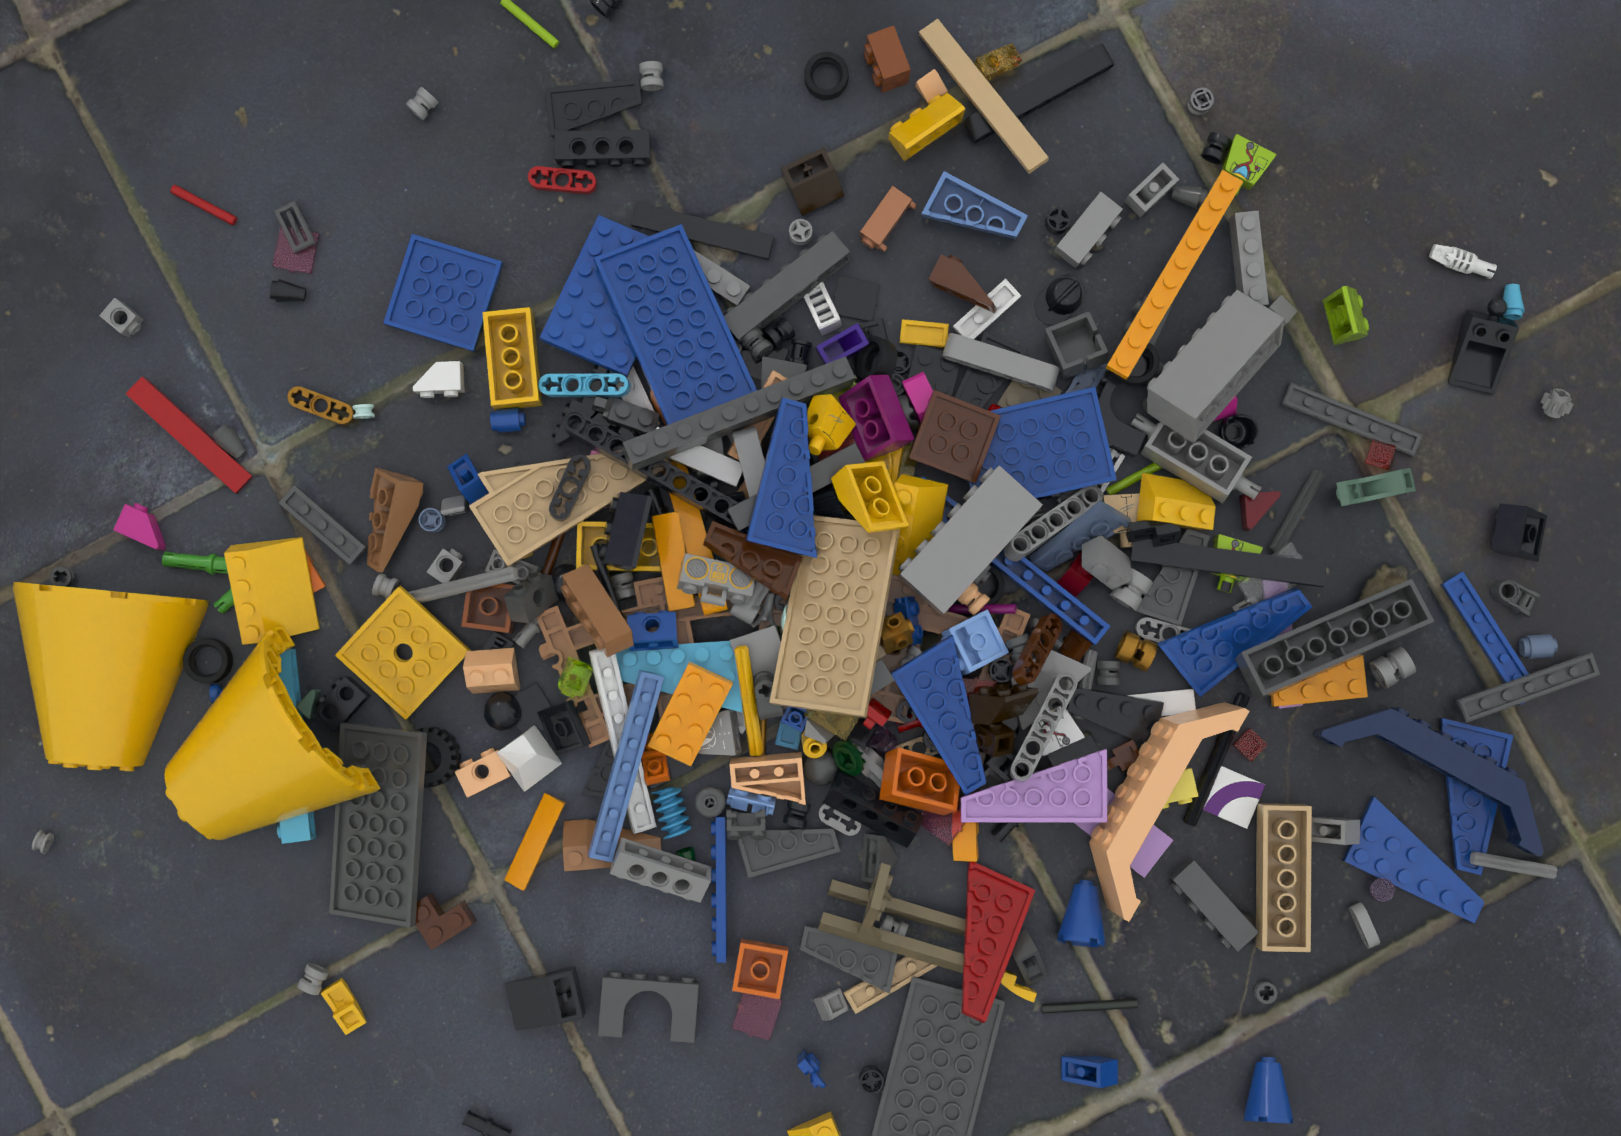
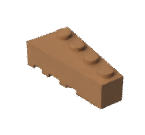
[561,564,634,657]

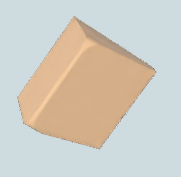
[915,69,948,105]

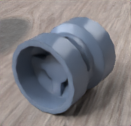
[419,508,446,533]

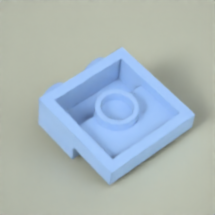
[941,609,1009,676]

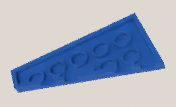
[1157,587,1312,697]
[890,634,986,795]

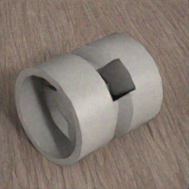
[1110,568,1153,611]
[1369,646,1416,689]

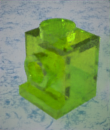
[558,657,593,698]

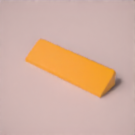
[651,511,695,611]
[504,793,566,891]

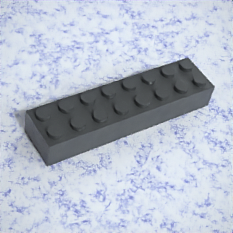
[1235,579,1434,702]

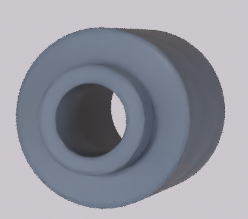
[1518,634,1558,659]

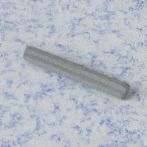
[1469,851,1558,879]

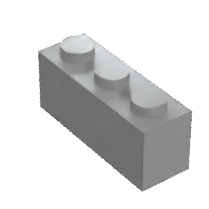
[1054,192,1123,268]

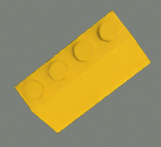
[892,474,948,576]

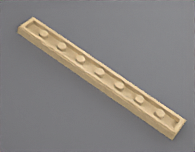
[919,19,1049,174]

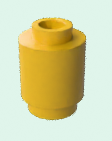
[801,730,827,758]

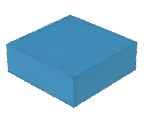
[775,722,802,750]

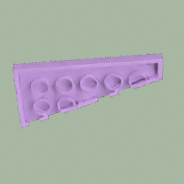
[961,749,1107,822]

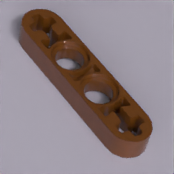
[1013,613,1062,686]

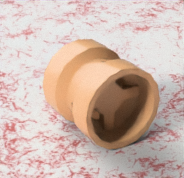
[957,582,990,616]

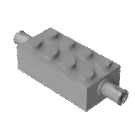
[1130,413,1262,504]

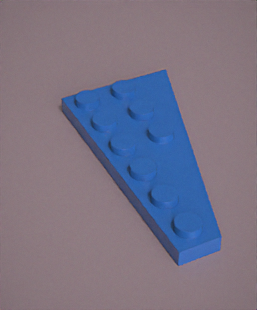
[746,398,817,558]
[1440,718,1514,875]
[1342,796,1484,923]

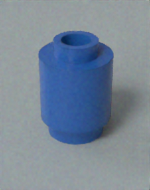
[490,407,526,433]

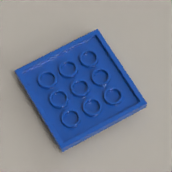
[383,234,503,352]

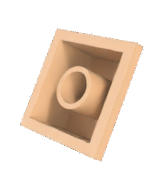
[463,648,521,694]

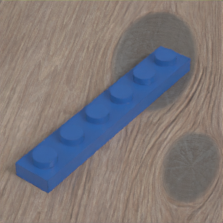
[1440,571,1529,705]
[711,815,727,963]

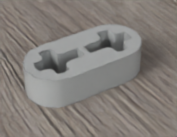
[819,804,861,836]
[1349,902,1380,949]

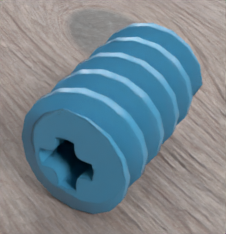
[651,786,692,839]

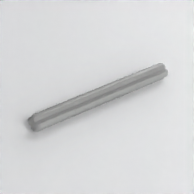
[408,567,518,603]

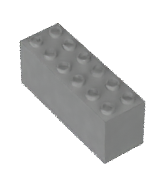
[1146,290,1285,443]
[898,466,1043,615]

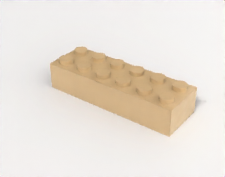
[1256,803,1312,952]

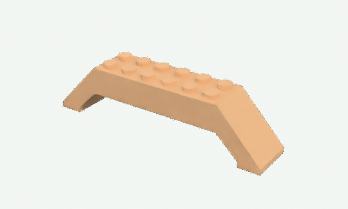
[1089,702,1249,922]

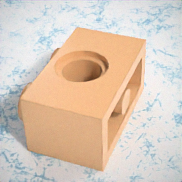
[455,748,512,798]

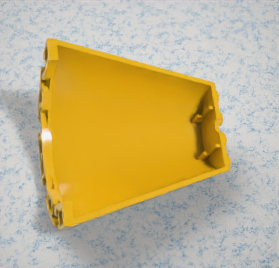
[13,582,209,771]
[164,626,381,840]

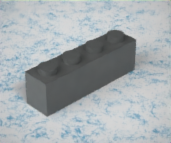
[1169,858,1259,952]

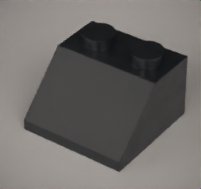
[1490,503,1547,562]

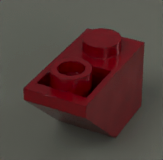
[1057,550,1093,598]

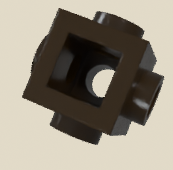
[976,721,1015,758]

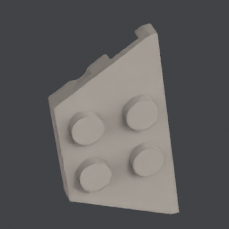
[1008,650,1092,730]

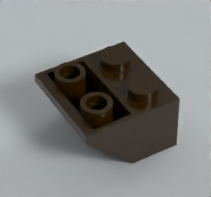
[781,147,844,216]
[969,682,1038,725]

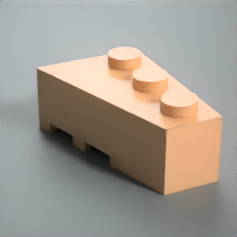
[730,752,806,805]

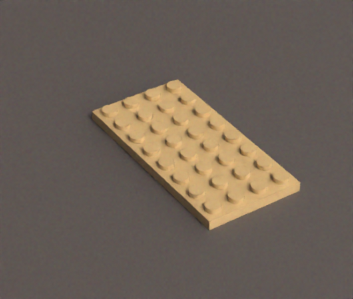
[769,515,900,718]

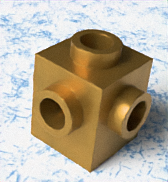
[880,612,914,654]

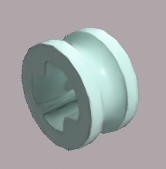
[352,404,375,419]

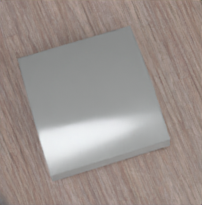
[729,625,781,683]

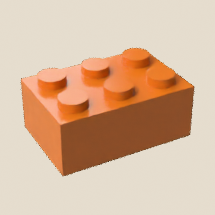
[879,748,960,816]

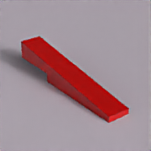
[125,377,253,494]

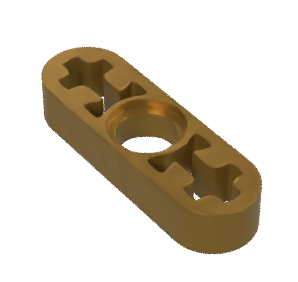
[287,386,355,425]

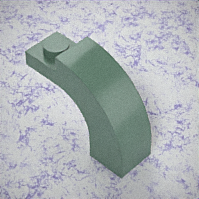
[1336,468,1416,506]

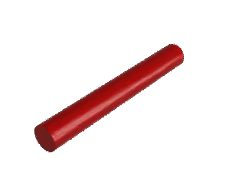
[170,184,237,225]

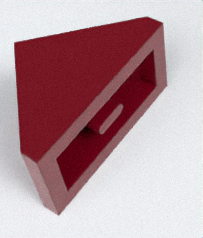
[1239,491,1281,532]

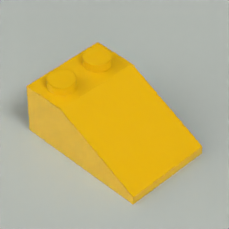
[831,461,909,533]

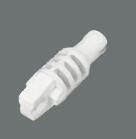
[1429,244,1497,279]

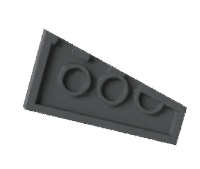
[1135,529,1210,626]
[738,828,840,878]
[800,926,897,994]

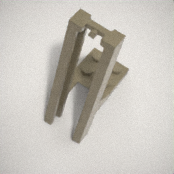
[818,863,965,973]

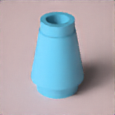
[1503,284,1525,321]

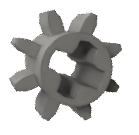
[1540,388,1574,418]

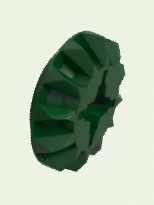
[832,739,866,776]

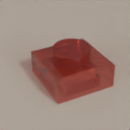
[1365,439,1396,470]
[1232,728,1268,762]

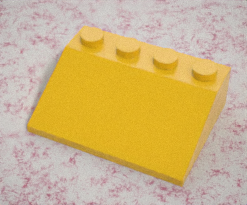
[224,537,320,645]

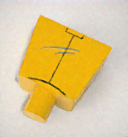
[807,394,856,455]

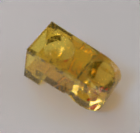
[974,43,1022,81]

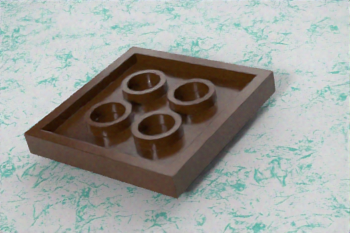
[908,390,1001,483]

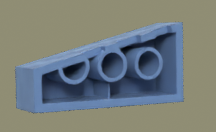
[921,171,1028,240]

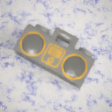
[677,553,755,607]

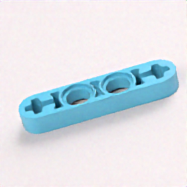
[538,374,631,397]

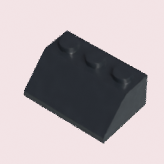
[598,492,652,571]

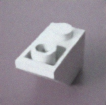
[413,361,465,398]

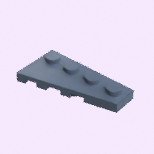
[1029,500,1132,571]

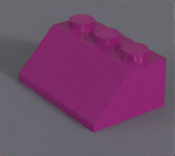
[838,375,914,462]

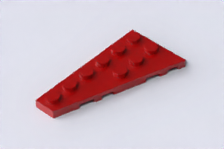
[961,861,1035,1023]

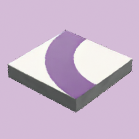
[1203,766,1265,829]

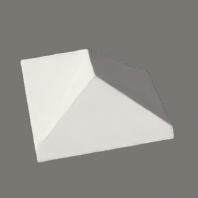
[497,725,562,792]

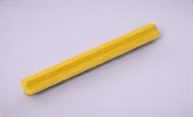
[734,645,763,756]

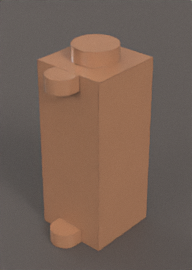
[859,186,917,252]

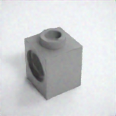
[99,298,144,337]
[427,548,466,583]

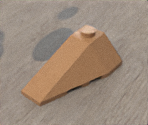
[367,468,424,572]
[563,819,662,871]

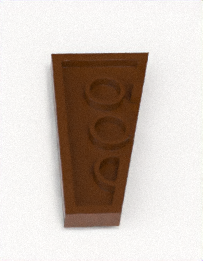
[703,521,803,600]

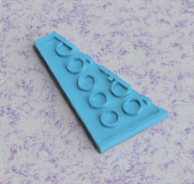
[616,641,743,712]

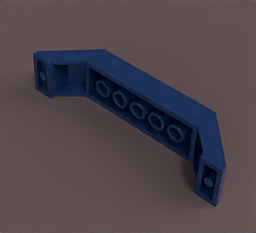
[1312,707,1544,857]

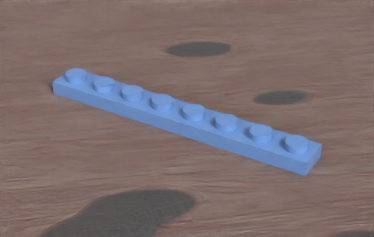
[587,670,664,862]

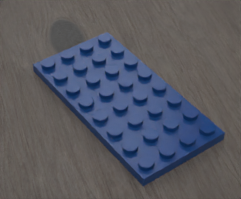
[594,224,757,425]

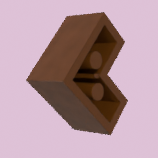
[415,893,477,950]

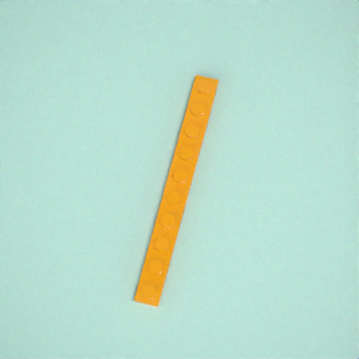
[1106,170,1243,380]

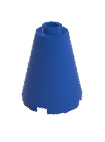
[1057,880,1106,948]
[1244,1057,1293,1124]

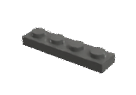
[279,485,367,565]

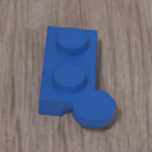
[797,1049,827,1089]

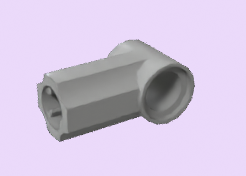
[730,580,770,625]

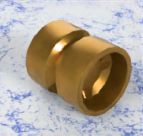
[1114,630,1158,672]

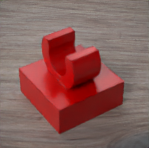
[863,698,892,730]

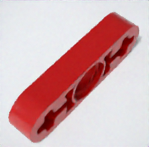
[528,166,597,194]

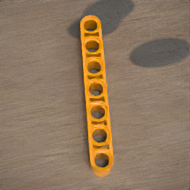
[663,461,728,616]

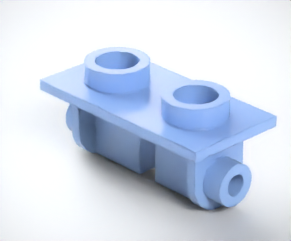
[726,786,776,816]

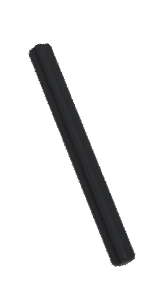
[1183,693,1250,827]

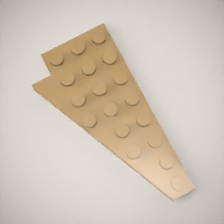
[469,450,671,567]

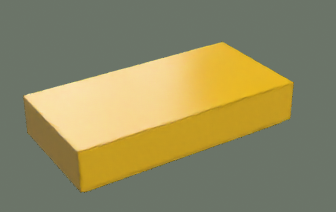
[899,319,949,348]

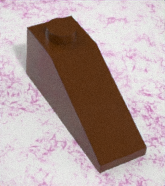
[928,255,997,314]

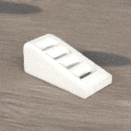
[804,282,843,336]

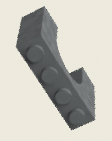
[598,970,700,1043]

